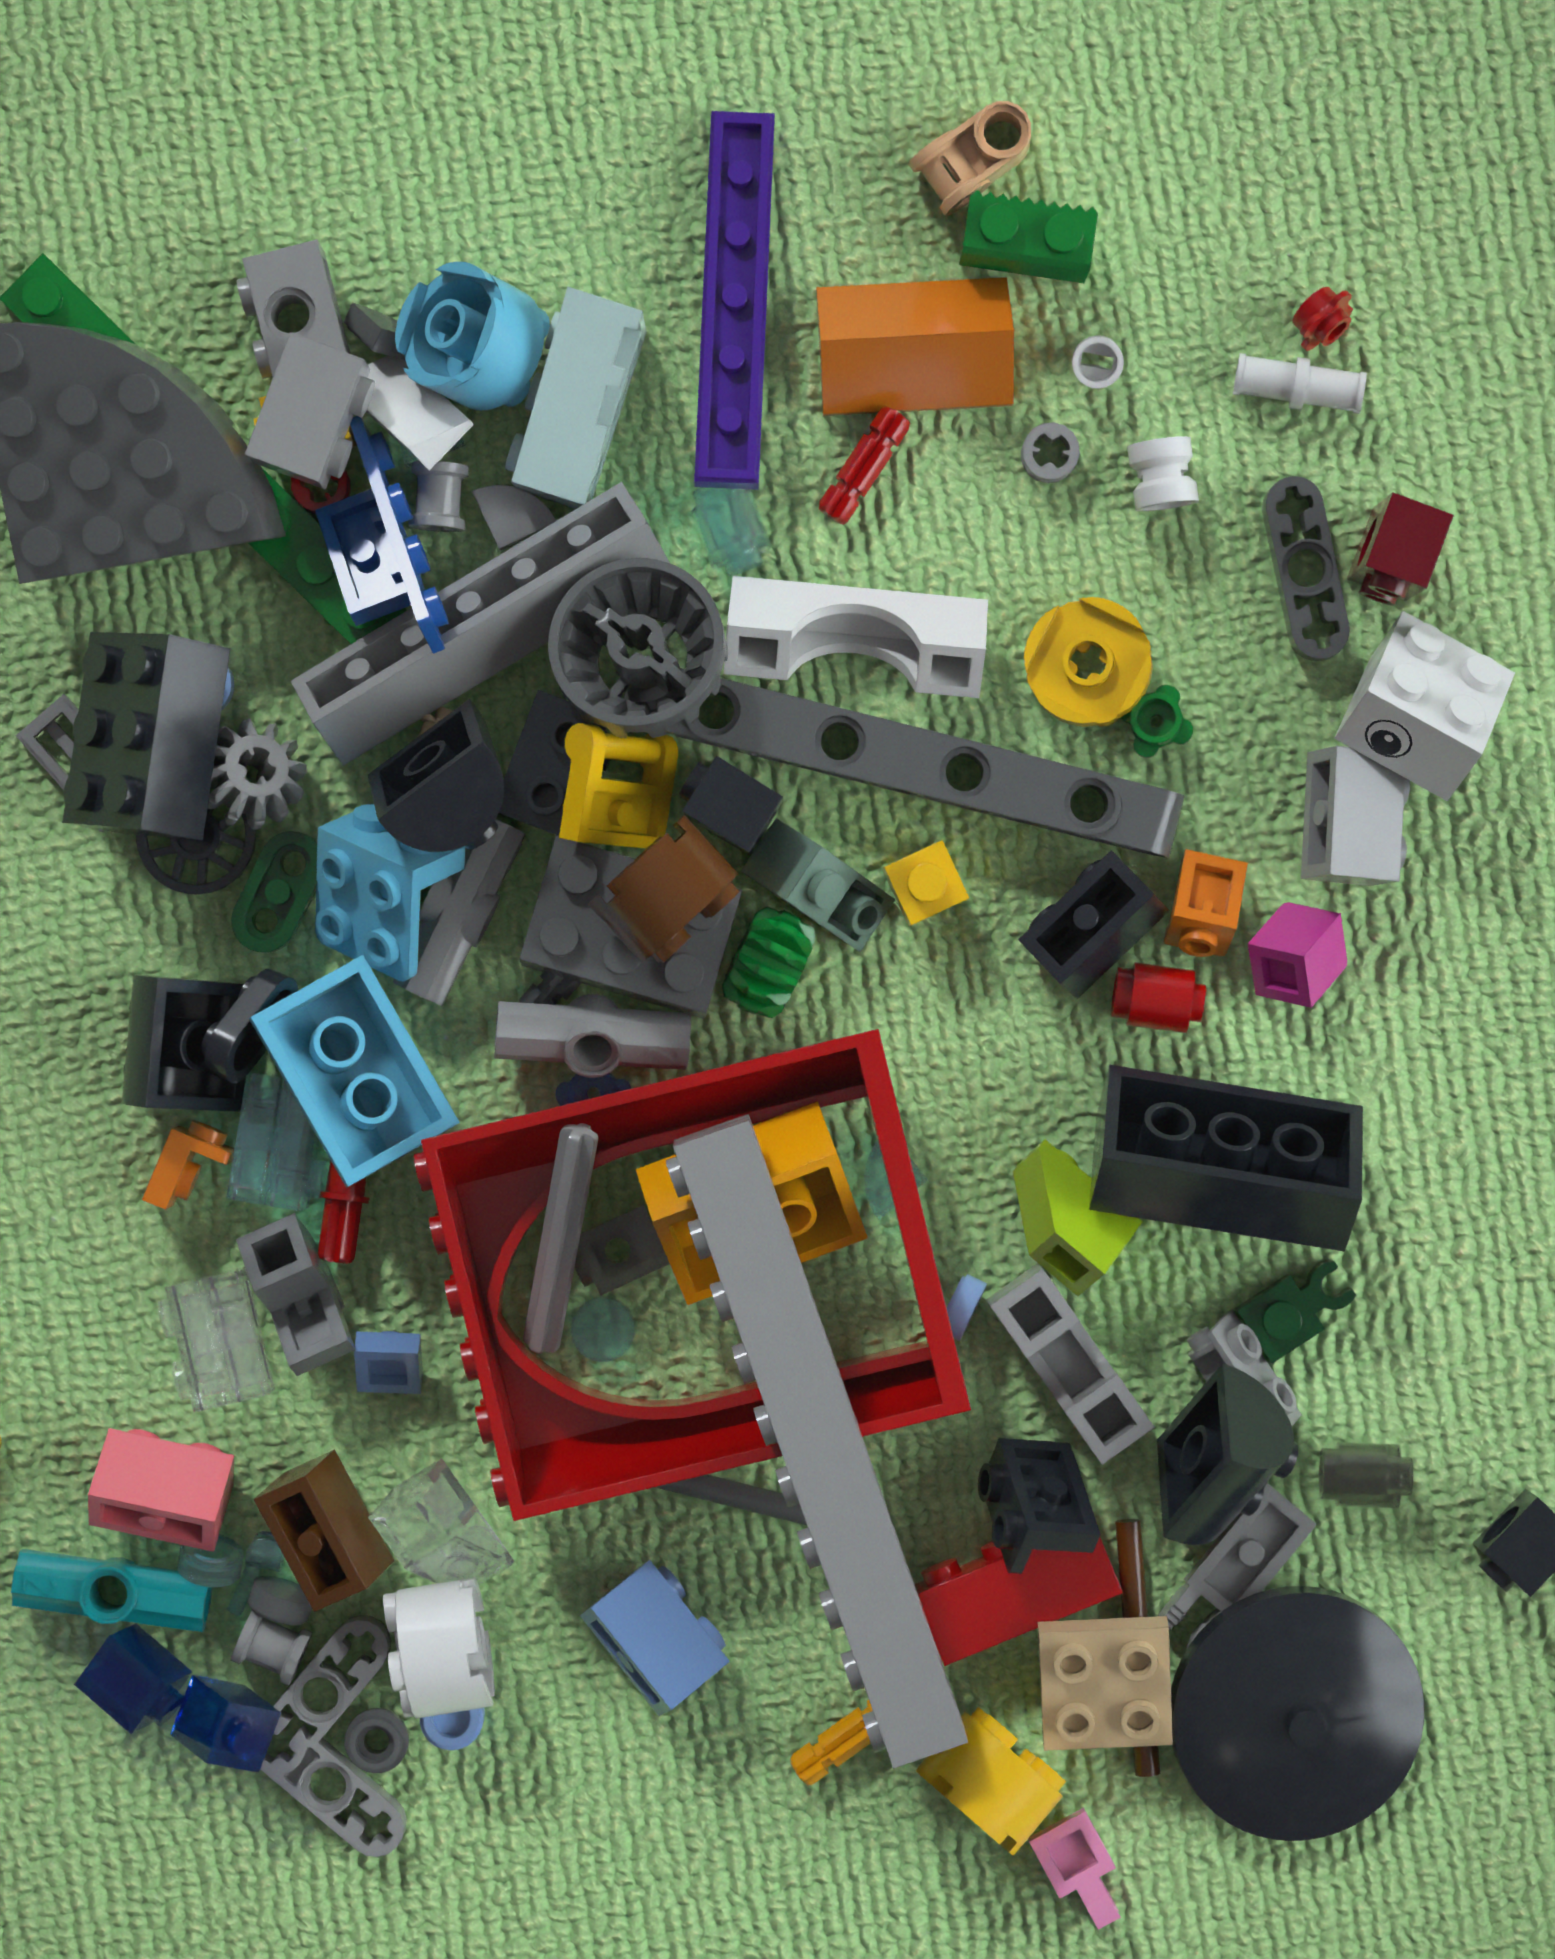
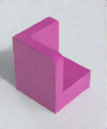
[1248,902,1347,1008]

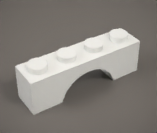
[723,576,988,698]

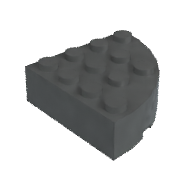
[0,322,286,584]

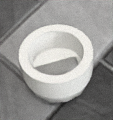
[1072,335,1124,388]

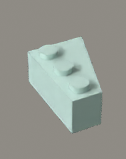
[505,287,647,509]

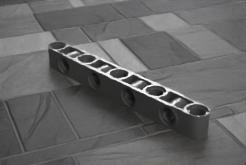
[623,668,1185,858]

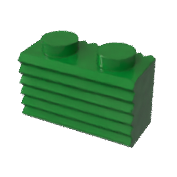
[959,190,1098,284]

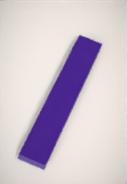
[694,111,775,490]

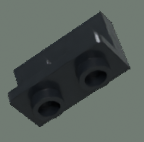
[978,1438,1101,1574]

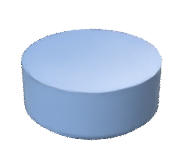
[947,1274,987,1341]
[420,1708,485,1750]

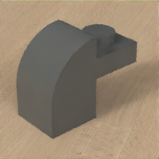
[236,1213,356,1376]

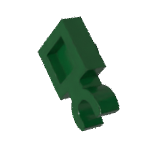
[1234,1259,1356,1364]

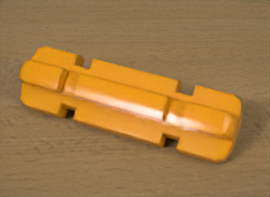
[790,1700,873,1786]

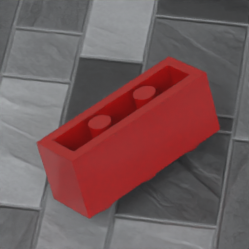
[914,1538,1123,1666]

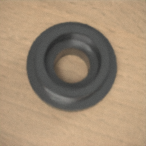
[344,1708,409,1773]

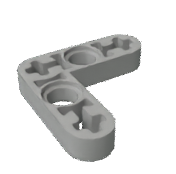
[249,1615,407,1857]

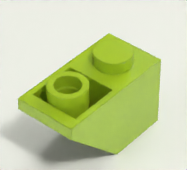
[1013,1139,1143,1297]

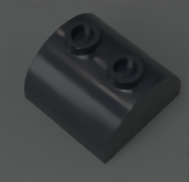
[368,699,504,852]
[122,975,246,1112]
[1157,1363,1298,1545]

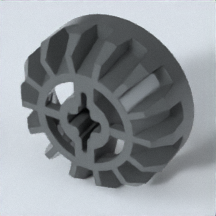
[548,558,728,738]

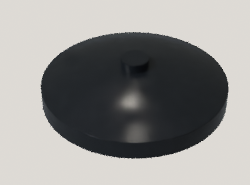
[1171,1586,1424,1841]

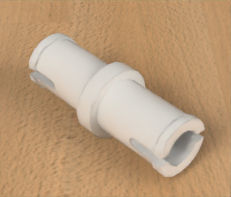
[1233,353,1367,414]

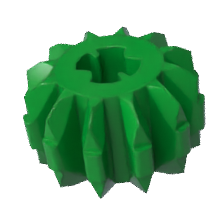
[722,906,815,1018]

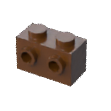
[253,1449,394,1612]

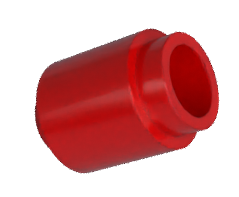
[1111,962,1206,1033]

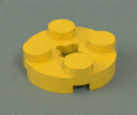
[1024,597,1153,727]

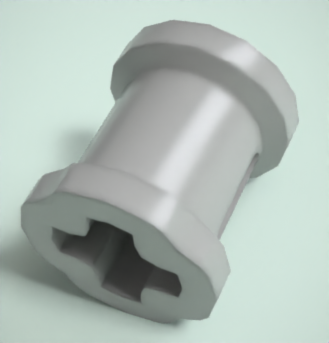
[408,461,469,532]
[230,1610,313,1686]

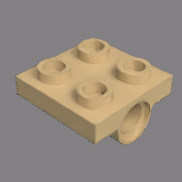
[1038,1616,1173,1751]

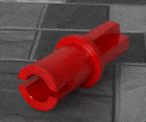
[318,1160,370,1264]

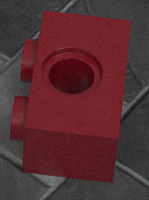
[1347,492,1454,606]

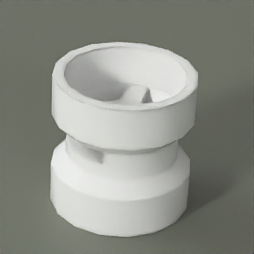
[1127,436,1199,511]

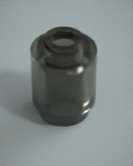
[1318,1442,1413,1508]

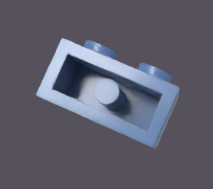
[580,1560,730,1716]

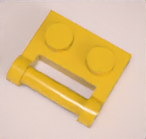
[559,723,678,849]

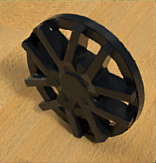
[136,809,256,895]

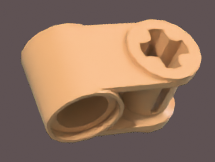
[908,101,1031,217]

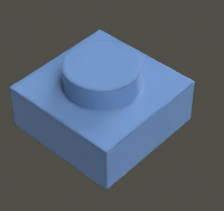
[354,1331,423,1394]

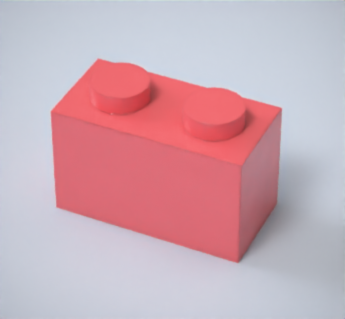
[88,1428,234,1552]

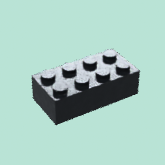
[1089,1064,1363,1252]

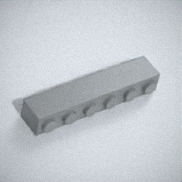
[291,482,670,766]

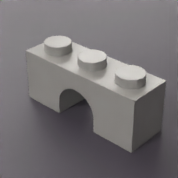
[986,1263,1155,1465]

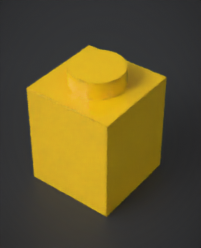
[882,840,969,926]

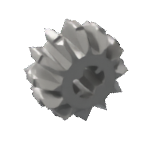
[207,718,307,830]

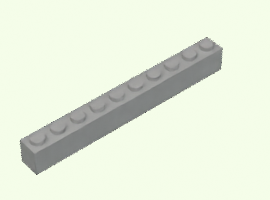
[666,1114,968,1769]

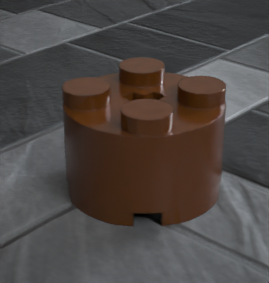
[588,815,740,963]

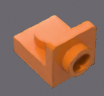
[1164,849,1248,957]
[142,1120,237,1210]

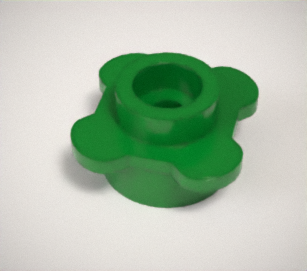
[1121,685,1193,758]

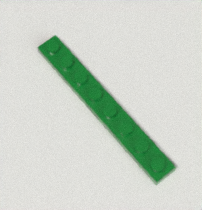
[0,253,407,644]

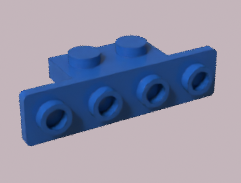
[315,416,449,654]

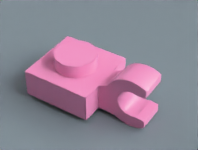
[1028,1807,1121,1930]

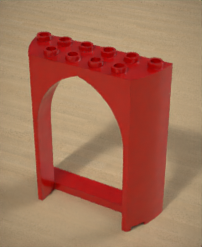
[414,1029,971,1521]

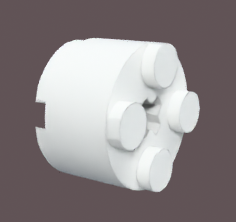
[383,1577,495,1719]

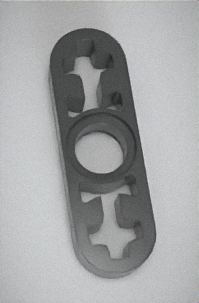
[1262,476,1350,661]

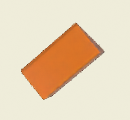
[816,277,1014,416]

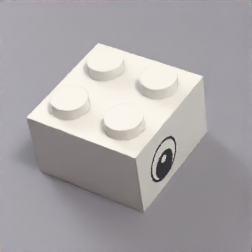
[1334,611,1515,801]

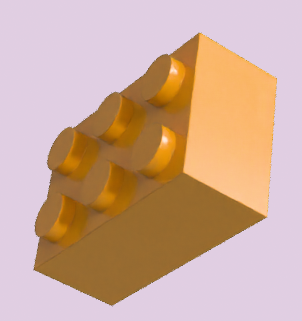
[635,1102,868,1305]

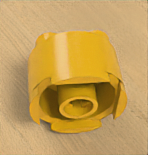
[915,1707,1067,1856]

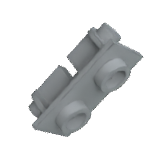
[1186,1309,1302,1426]

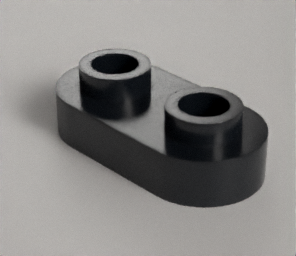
[201,969,298,1083]

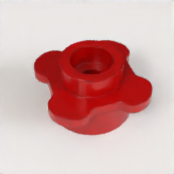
[1292,286,1353,351]

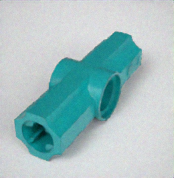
[11,1549,213,1632]

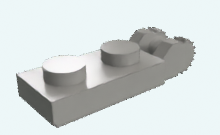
[1158,1483,1316,1648]

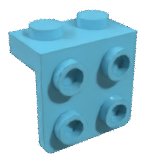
[315,804,465,982]

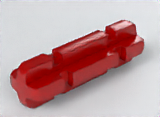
[819,406,910,525]

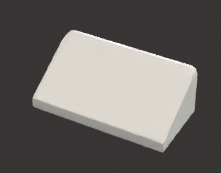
[366,355,474,471]

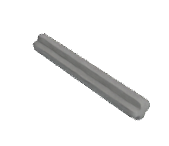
[523,1123,598,1354]

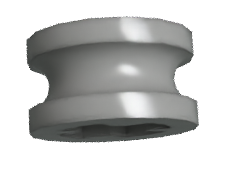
[1021,422,1080,483]

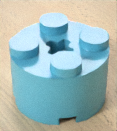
[395,262,550,411]

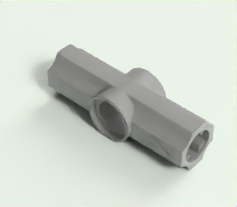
[393,819,526,1006]
[494,994,691,1078]

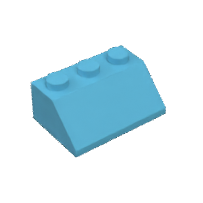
[249,955,460,1188]

